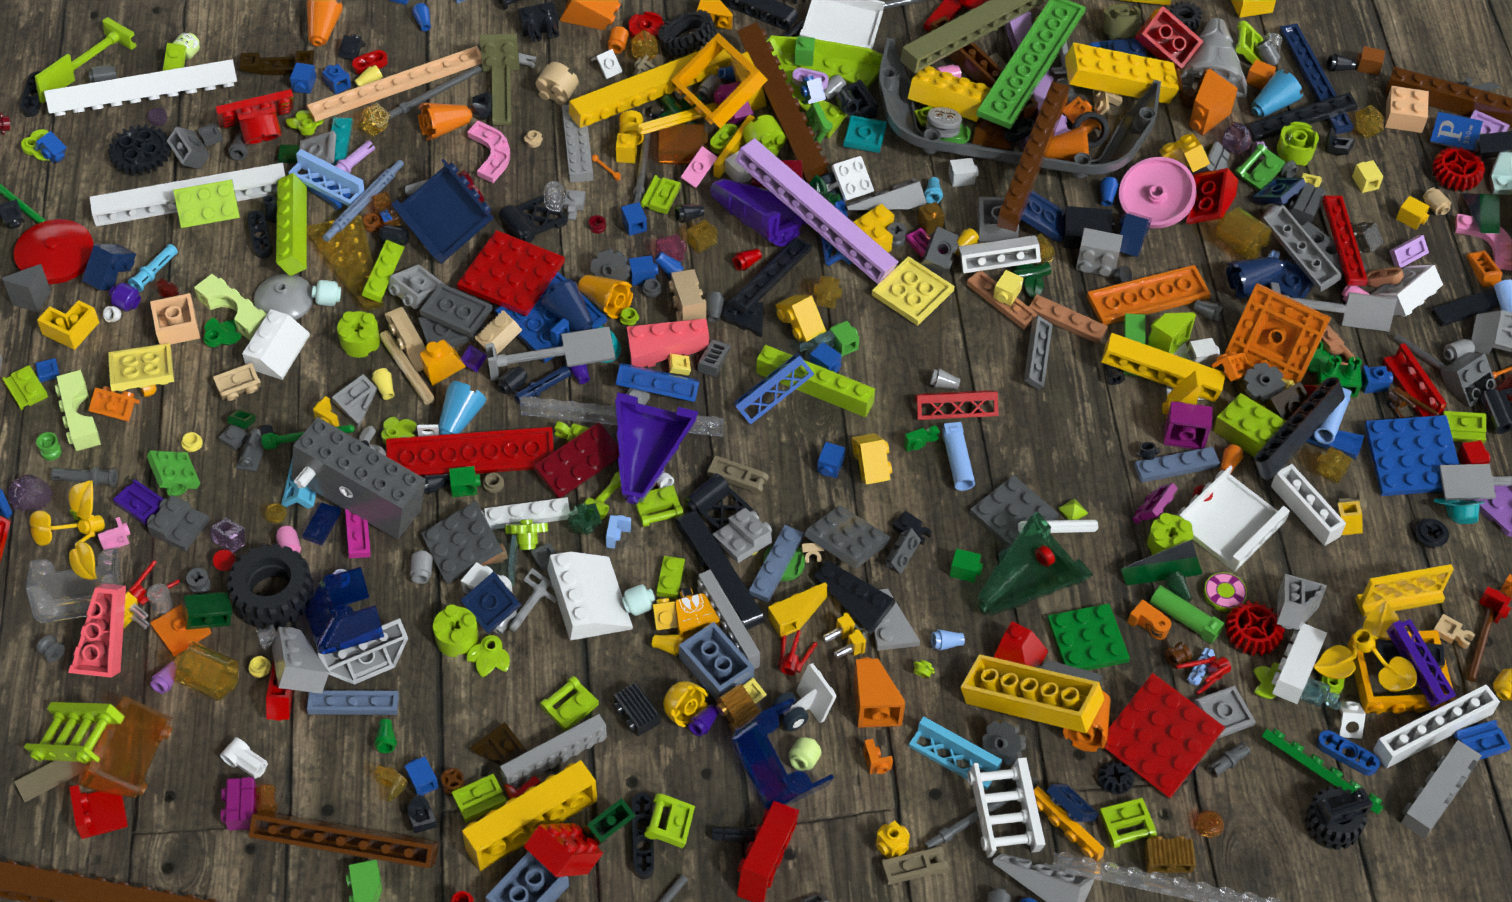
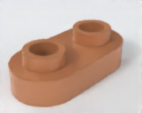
[1366,267,1404,287]

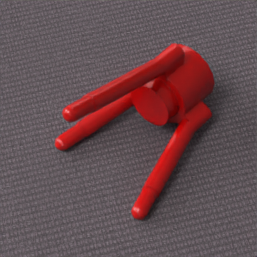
[126,560,180,606]
[777,630,817,676]
[1176,656,1231,695]

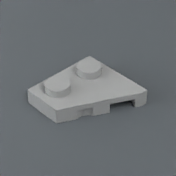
[332,374,377,427]

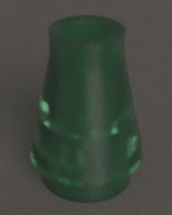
[1165,571,1193,602]

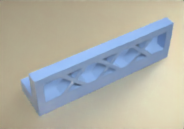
[288,149,364,206]

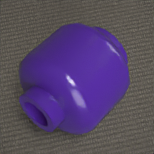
[109,282,141,312]

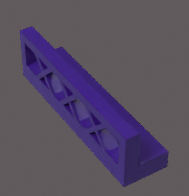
[1386,619,1456,707]

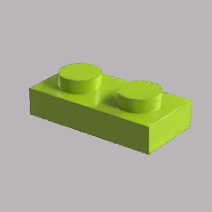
[163,43,187,71]
[657,556,685,599]

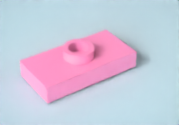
[680,146,717,189]

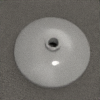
[254,274,314,320]

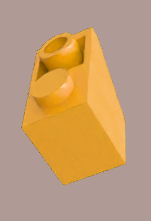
[697,0,733,30]

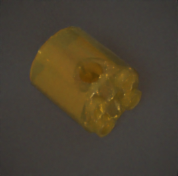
[1216,207,1272,259]
[174,641,239,701]

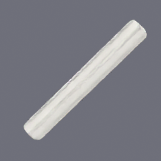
[1018,520,1098,533]

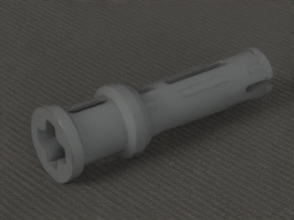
[51,467,118,487]

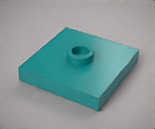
[843,115,887,153]

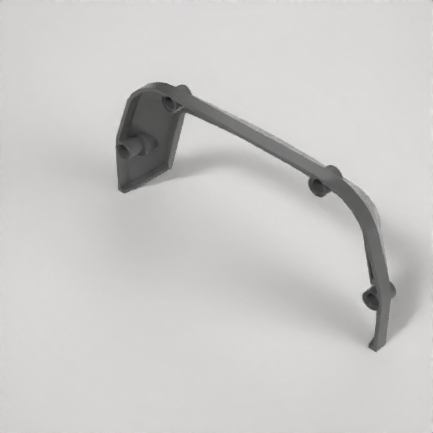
[879,38,1161,178]

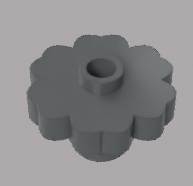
[590,248,631,281]
[1243,363,1285,403]
[982,720,1026,765]

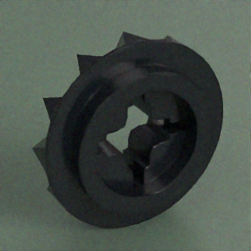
[1414,518,1449,549]
[1098,759,1134,794]

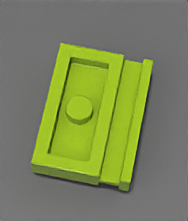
[641,175,681,214]
[2,365,48,410]
[1443,411,1486,444]
[452,774,507,823]

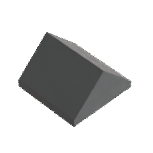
[2,264,51,312]

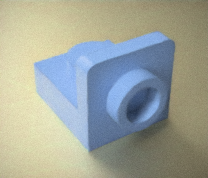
[606,515,631,549]

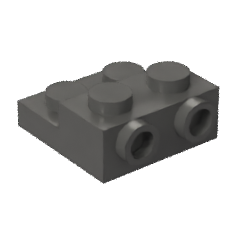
[147,495,210,552]

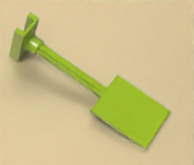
[35,17,136,103]

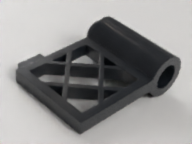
[499,194,568,243]
[1479,388,1512,434]
[685,473,759,533]

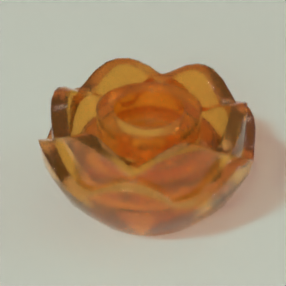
[1195,810,1224,838]

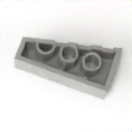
[1401,740,1482,839]

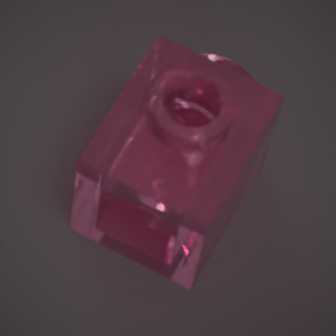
[656,234,687,261]

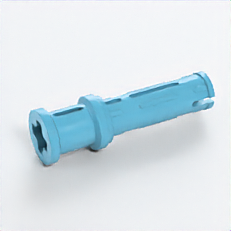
[128,244,178,292]

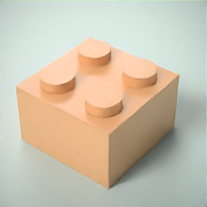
[1385,86,1429,133]
[150,293,200,345]

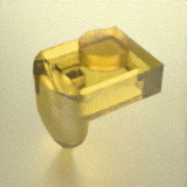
[1037,233,1055,263]
[374,765,408,802]

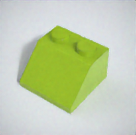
[1147,312,1196,354]

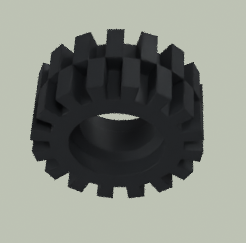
[1170,1,1202,32]

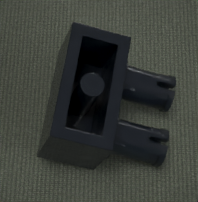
[518,2,560,42]

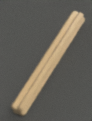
[380,330,434,405]

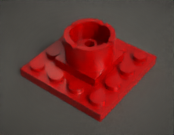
[216,89,293,145]

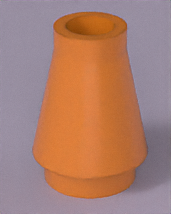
[1219,444,1244,475]

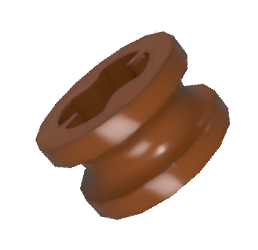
[363,213,381,232]

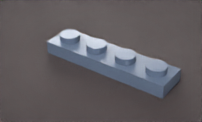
[1134,447,1220,483]
[749,525,804,602]
[307,690,399,715]

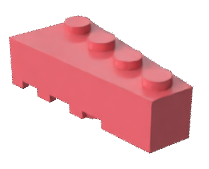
[627,318,709,368]
[68,583,126,677]

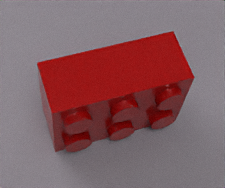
[1134,6,1203,71]
[524,823,604,877]

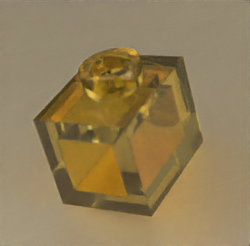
[687,219,718,254]

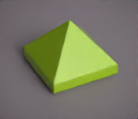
[1058,498,1088,520]

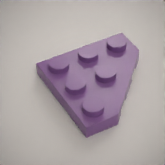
[1468,486,1512,537]

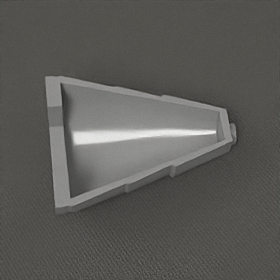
[1180,18,1247,98]

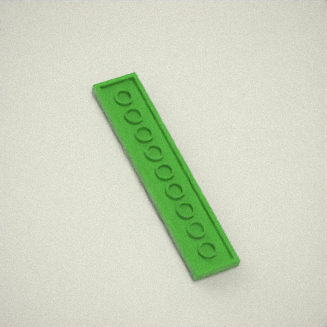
[976,0,1086,129]

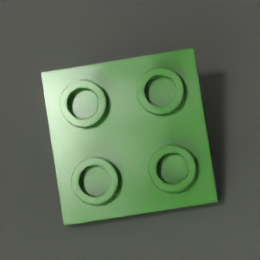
[147,451,200,496]

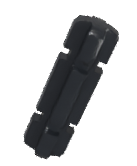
[711,827,756,843]

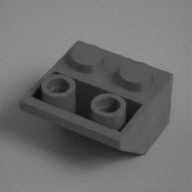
[1440,352,1498,407]

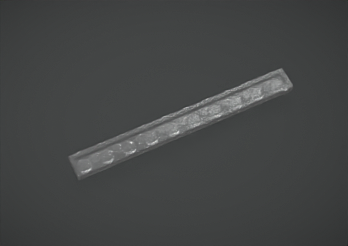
[520,396,724,437]
[1052,852,1281,902]

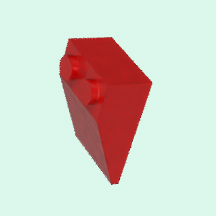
[1186,168,1238,224]

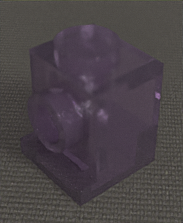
[210,518,245,552]

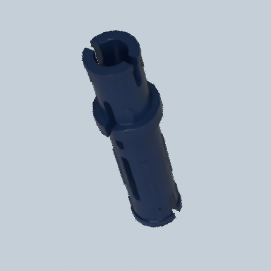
[514,365,571,405]

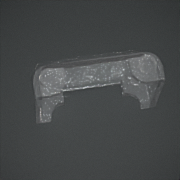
[26,547,121,623]

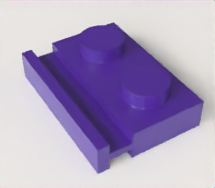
[113,479,163,525]

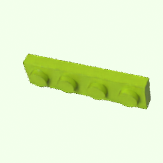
[362,240,404,303]

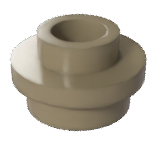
[483,473,504,493]

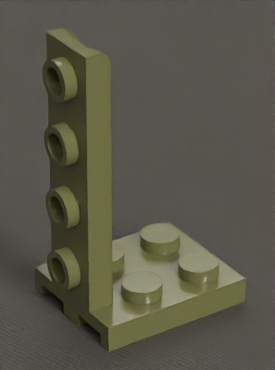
[480,34,520,125]

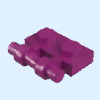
[1133,483,1178,524]

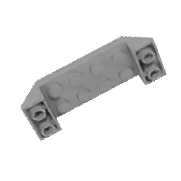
[1471,310,1512,355]

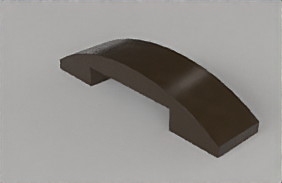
[239,50,315,75]

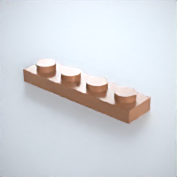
[967,271,1038,330]
[1029,294,1108,345]

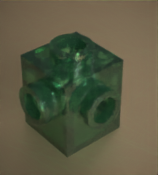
[568,503,602,535]

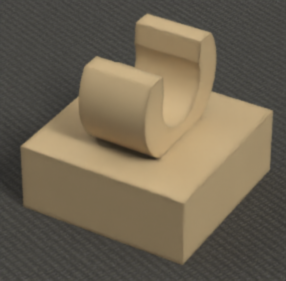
[801,543,824,563]

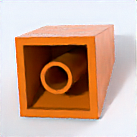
[560,0,621,30]
[1188,68,1238,136]
[854,657,905,728]

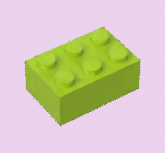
[173,179,240,228]
[1214,393,1286,457]

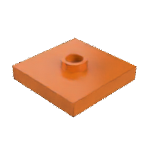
[150,603,212,657]

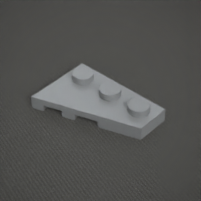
[873,589,920,651]

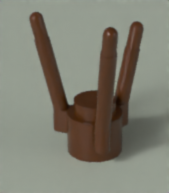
[1176,68,1207,109]
[1387,387,1439,418]

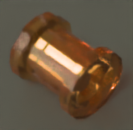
[255,784,278,813]

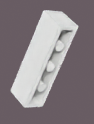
[959,235,1041,273]
[1271,464,1346,546]
[1271,623,1327,704]

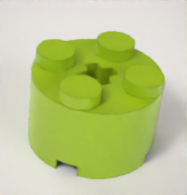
[742,115,787,156]
[1277,122,1319,166]
[337,311,380,358]
[1147,513,1193,555]
[433,605,479,657]

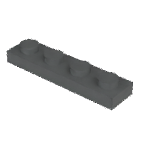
[1024,315,1053,390]

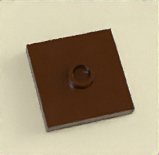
[972,117,1011,150]

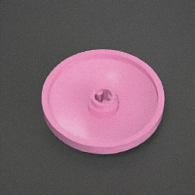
[1119,157,1196,229]

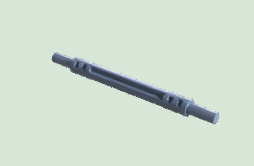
[323,160,404,242]

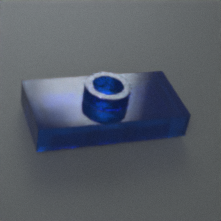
[302,502,341,546]

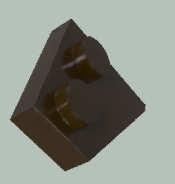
[470,722,528,766]

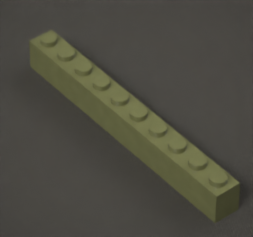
[900,0,1046,73]

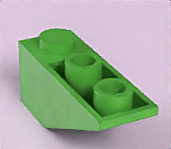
[346,859,383,902]

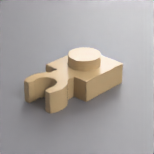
[1434,614,1475,649]

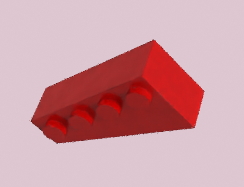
[737,801,800,902]

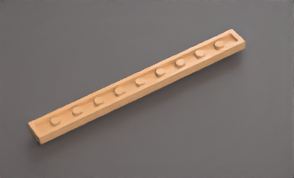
[307,46,482,122]

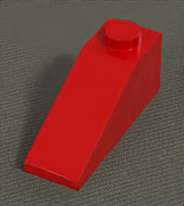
[266,660,293,721]

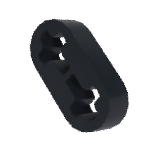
[1004,118,1035,142]

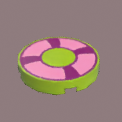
[1203,572,1247,613]

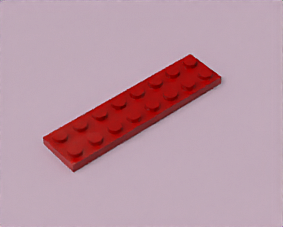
[386,427,554,477]

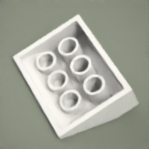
[547,552,633,640]

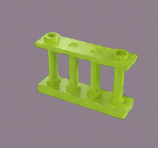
[24,702,125,764]

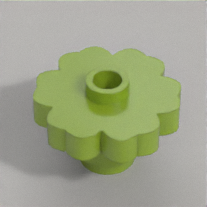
[505,519,548,550]

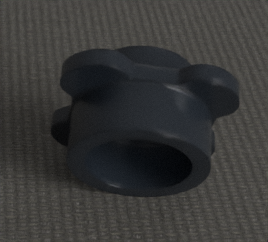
[1136,442,1161,460]

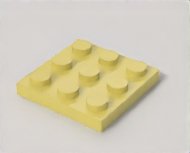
[872,256,955,326]
[108,343,174,391]

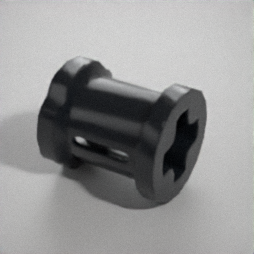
[1103,363,1125,385]

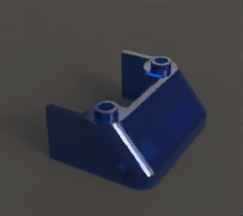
[305,567,384,654]
[732,698,834,809]

